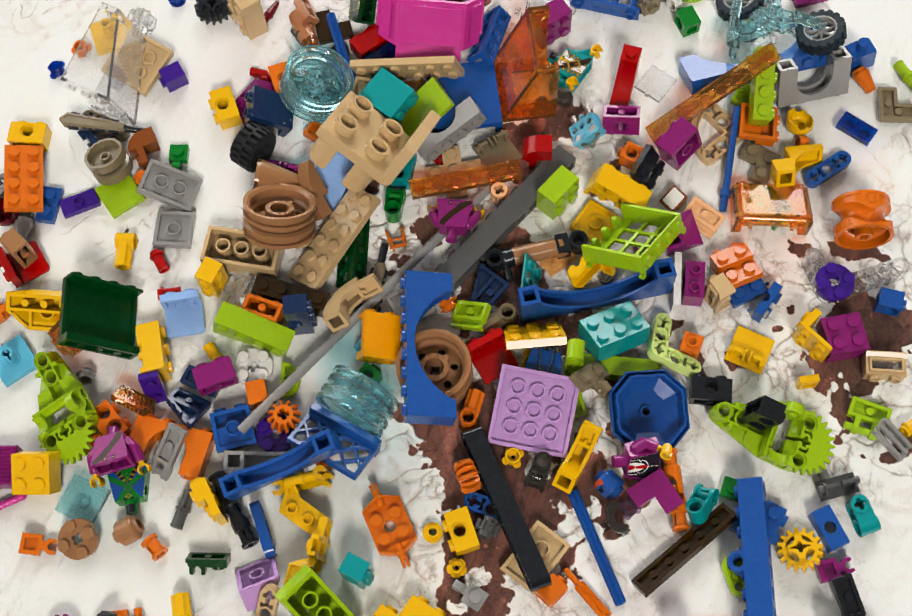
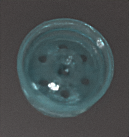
[279,45,354,122]
[315,365,400,438]

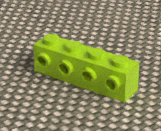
[748,46,779,126]

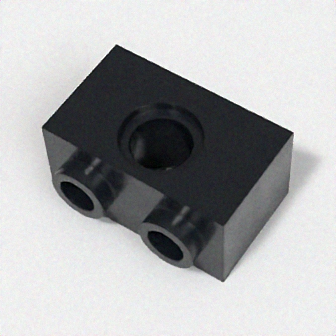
[689,374,733,406]

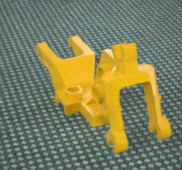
[272,465,334,586]

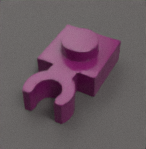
[814,557,855,584]

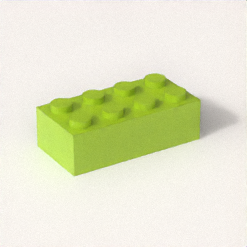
[274,565,355,616]

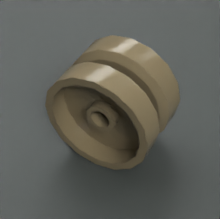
[84,138,133,185]

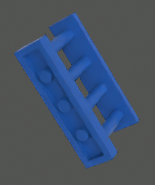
[570,0,640,21]

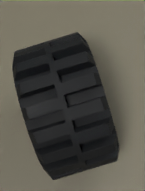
[230,121,276,173]

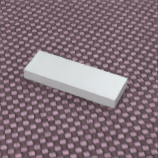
[671,252,682,312]

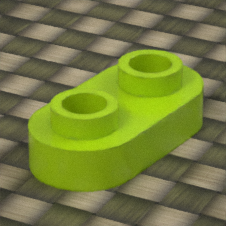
[721,556,745,598]

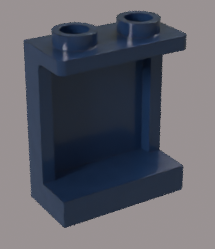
[243,85,294,137]

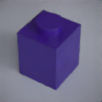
[158,61,189,93]

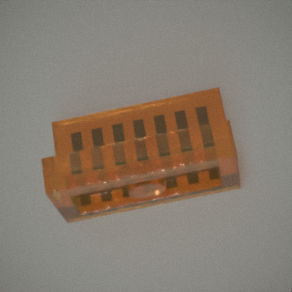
[110,384,156,417]

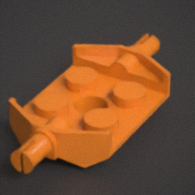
[362,483,418,569]

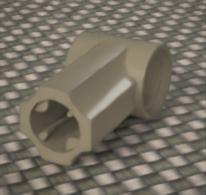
[482,303,517,333]

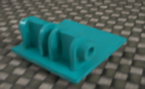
[520,253,542,288]

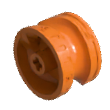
[831,189,894,250]

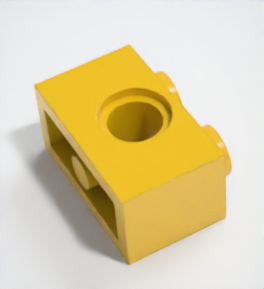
[208,85,243,130]
[7,120,52,151]
[441,506,480,557]

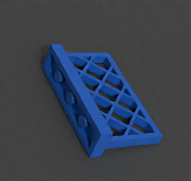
[287,402,382,481]

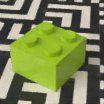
[536,165,579,220]

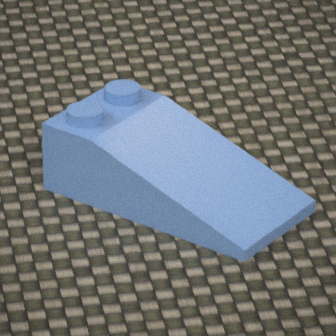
[316,151,354,216]

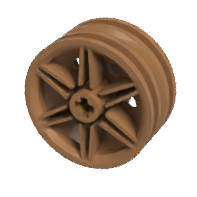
[243,183,316,250]
[395,329,473,406]

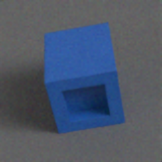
[874,287,907,317]

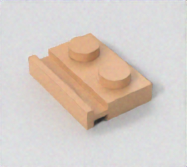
[684,196,726,240]

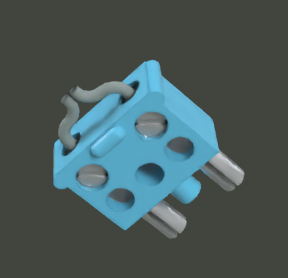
[568,105,606,149]

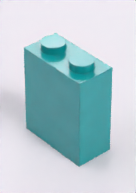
[359,67,419,122]

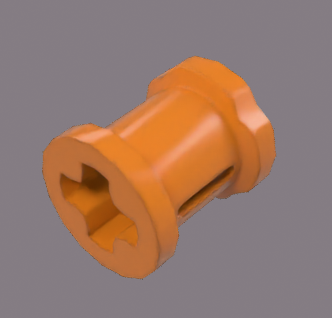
[141,533,168,561]

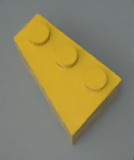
[583,163,652,209]
[135,320,174,382]

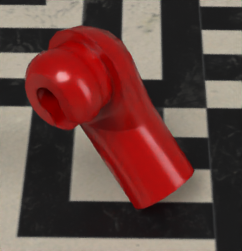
[249,67,272,82]

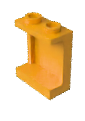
[356,309,401,366]

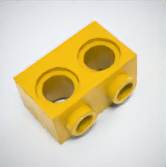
[194,257,230,298]

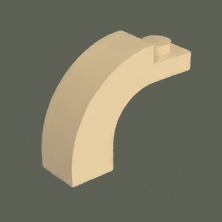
[323,273,383,333]

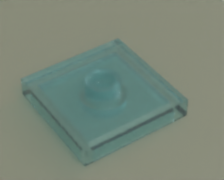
[55,474,111,523]

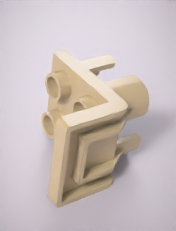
[309,91,441,193]

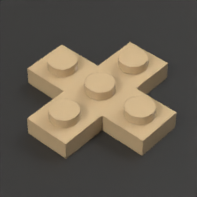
[425,145,483,200]

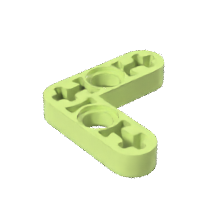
[647,312,702,378]

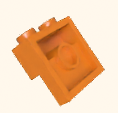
[738,103,780,147]
[709,242,763,289]

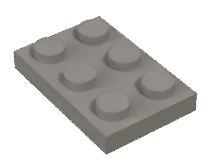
[136,159,203,212]

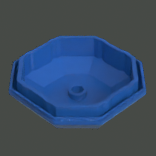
[608,369,690,448]

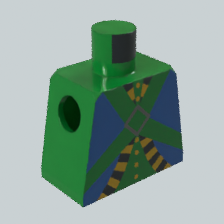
[107,466,150,515]

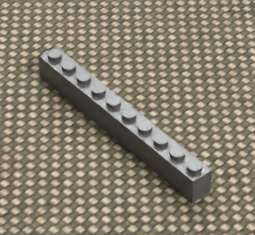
[434,145,576,294]

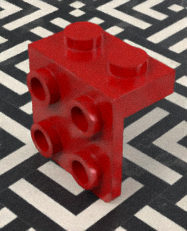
[0,241,50,288]
[466,327,518,384]

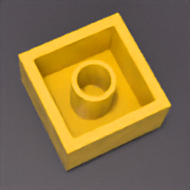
[11,451,61,495]

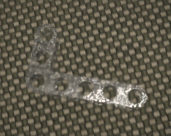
[801,248,910,304]

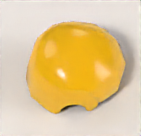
[785,108,814,135]

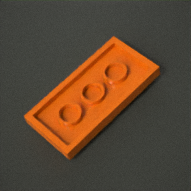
[4,145,44,212]

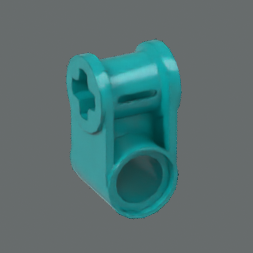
[685,483,719,525]
[846,494,881,537]

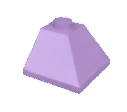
[235,556,280,612]

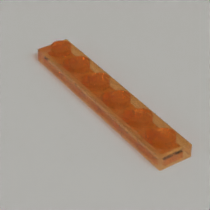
[409,159,523,200]

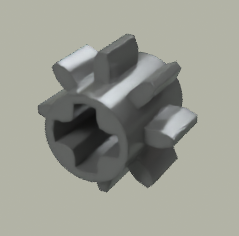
[474,515,500,541]

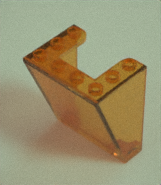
[494,5,560,122]

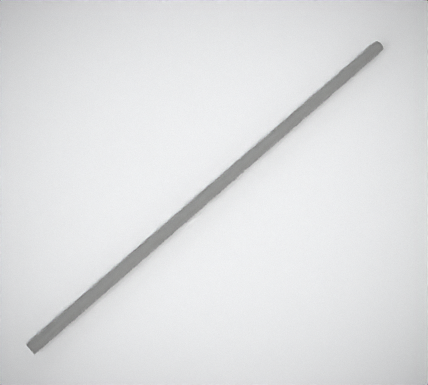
[237,168,509,434]

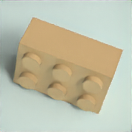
[227,0,268,41]

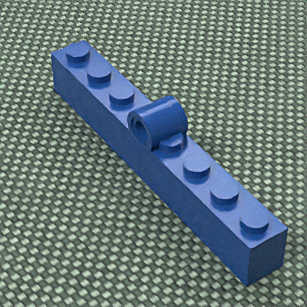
[727,477,777,616]

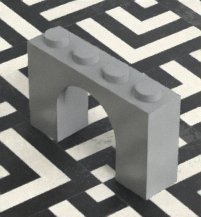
[774,47,852,108]

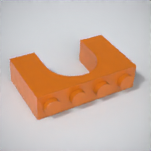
[130,413,215,481]

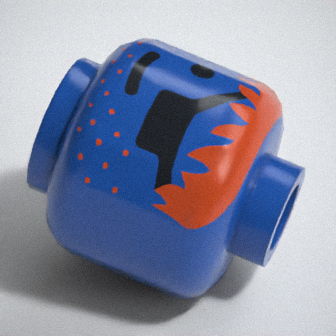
[594,469,624,500]

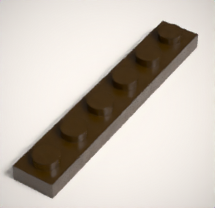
[631,502,737,598]

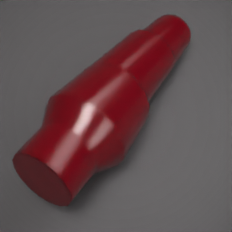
[264,1,279,23]

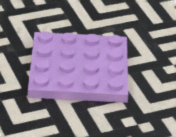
[487,364,579,458]

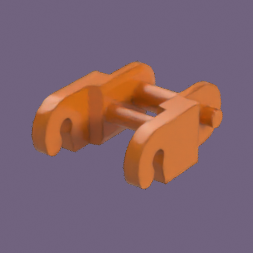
[385,226,408,252]

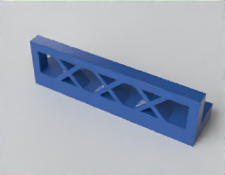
[467,5,511,66]

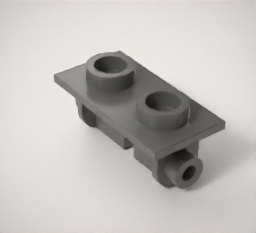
[814,472,860,502]

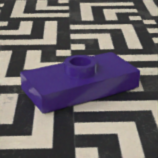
[59,188,101,219]

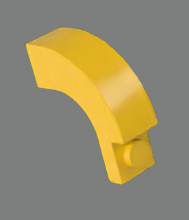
[552,420,603,494]

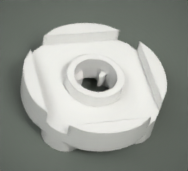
[234,348,274,385]

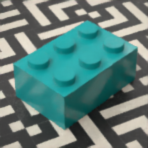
[577,300,651,362]

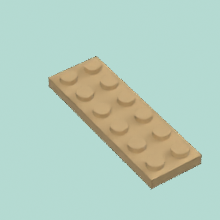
[349,56,465,81]
[288,190,381,290]

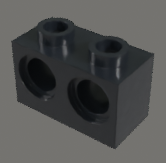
[741,395,787,431]

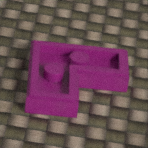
[626,468,684,514]

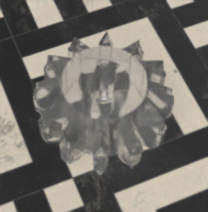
[126,6,157,36]

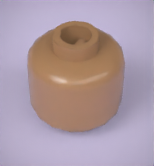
[112,515,145,546]

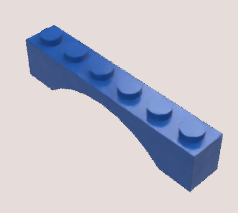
[218,428,343,501]

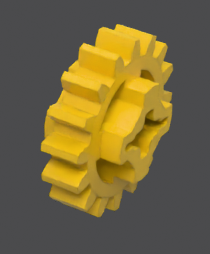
[777,527,823,574]

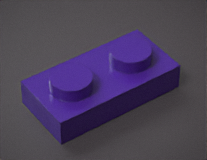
[138,370,168,405]

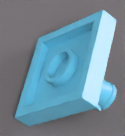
[0,334,36,388]

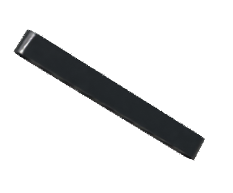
[460,425,552,592]

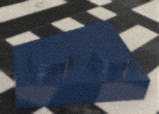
[166,386,211,430]

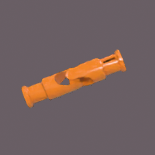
[662,448,690,532]

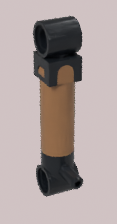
[485,230,588,282]

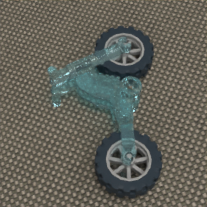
[715,0,847,64]

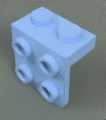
[159,289,206,339]

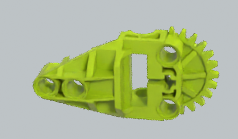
[32,351,99,465]
[708,400,835,476]

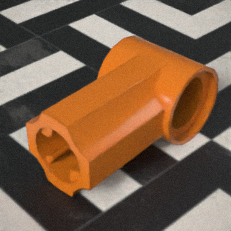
[459,389,486,430]

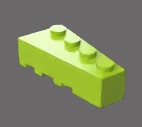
[213,301,296,357]

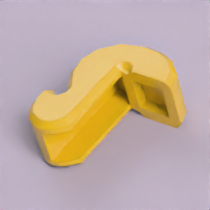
[567,256,616,288]

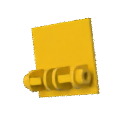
[724,325,775,375]

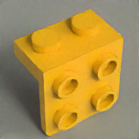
[792,308,833,363]

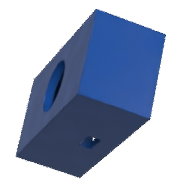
[807,505,850,554]

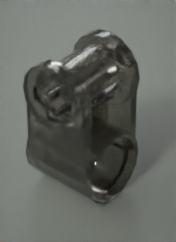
[523,452,552,493]

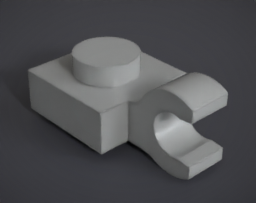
[452,579,489,613]

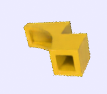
[770,143,823,187]
[373,595,447,616]

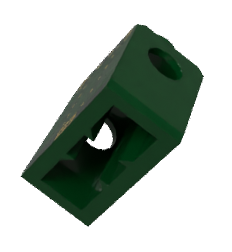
[348,0,377,25]

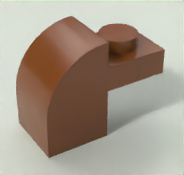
[128,126,161,170]

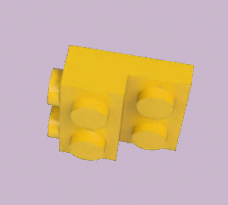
[189,477,228,526]

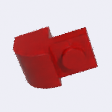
[522,135,552,169]

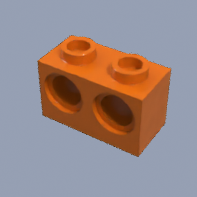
[95,399,132,436]

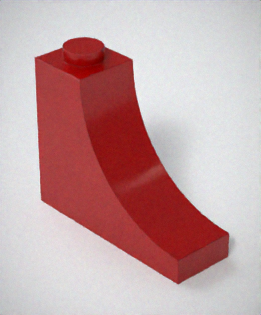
[609,44,642,106]

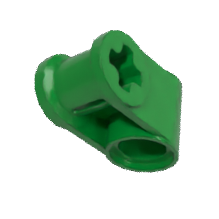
[384,186,406,224]

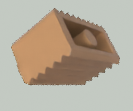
[0,228,38,269]

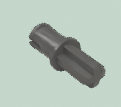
[170,489,193,530]

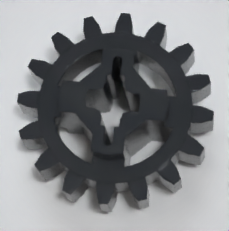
[194,0,232,25]

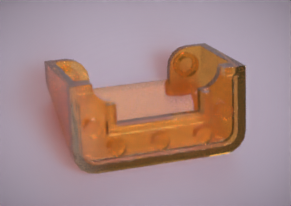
[730,181,813,235]

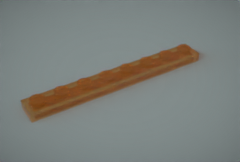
[645,42,782,144]

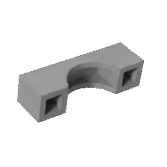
[417,96,487,164]
[223,450,308,473]

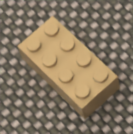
[200,225,285,279]

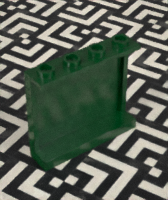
[57,272,143,360]

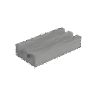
[871,418,912,461]

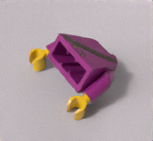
[427,198,485,244]
[87,426,152,488]

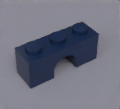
[282,293,318,335]

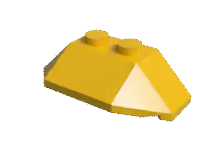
[6,289,62,332]

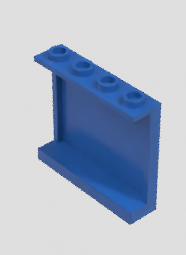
[427,61,503,133]

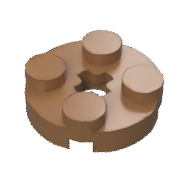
[57,518,100,560]

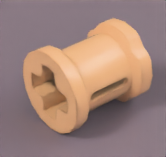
[491,182,507,205]

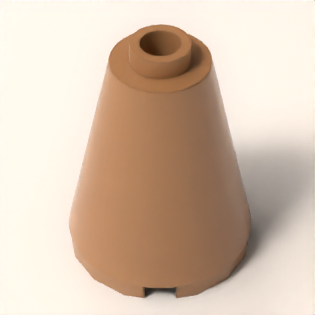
[253,158,299,188]

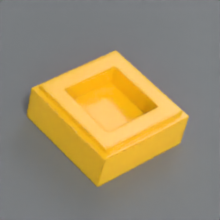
[795,374,820,390]

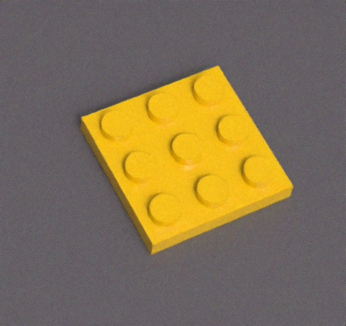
[503,321,567,350]

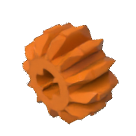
[267,400,301,434]
[453,458,481,494]

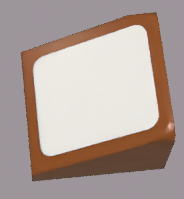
[659,185,687,212]

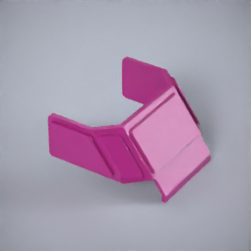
[376,0,485,63]

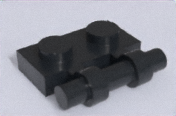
[629,144,666,190]

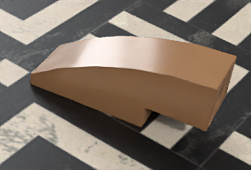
[298,160,333,221]

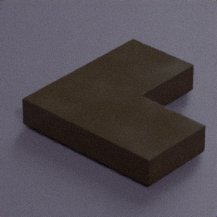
[315,10,354,45]

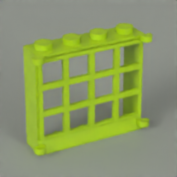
[581,203,686,280]

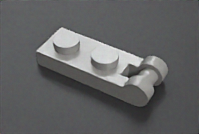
[150,422,189,481]

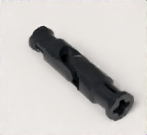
[208,470,259,550]

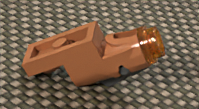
[289,0,319,52]

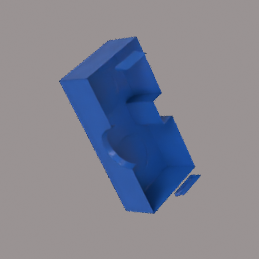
[747,281,783,323]

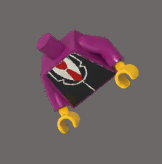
[611,437,672,482]

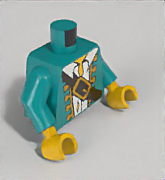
[547,44,603,92]

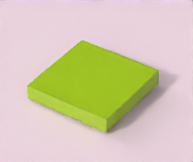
[94,175,146,219]

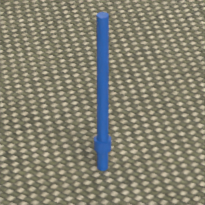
[719,106,741,212]

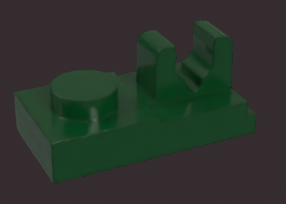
[185,552,231,575]

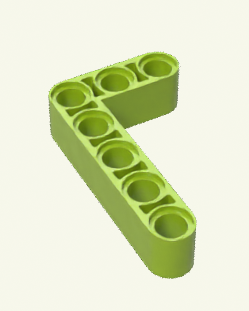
[564,338,662,381]

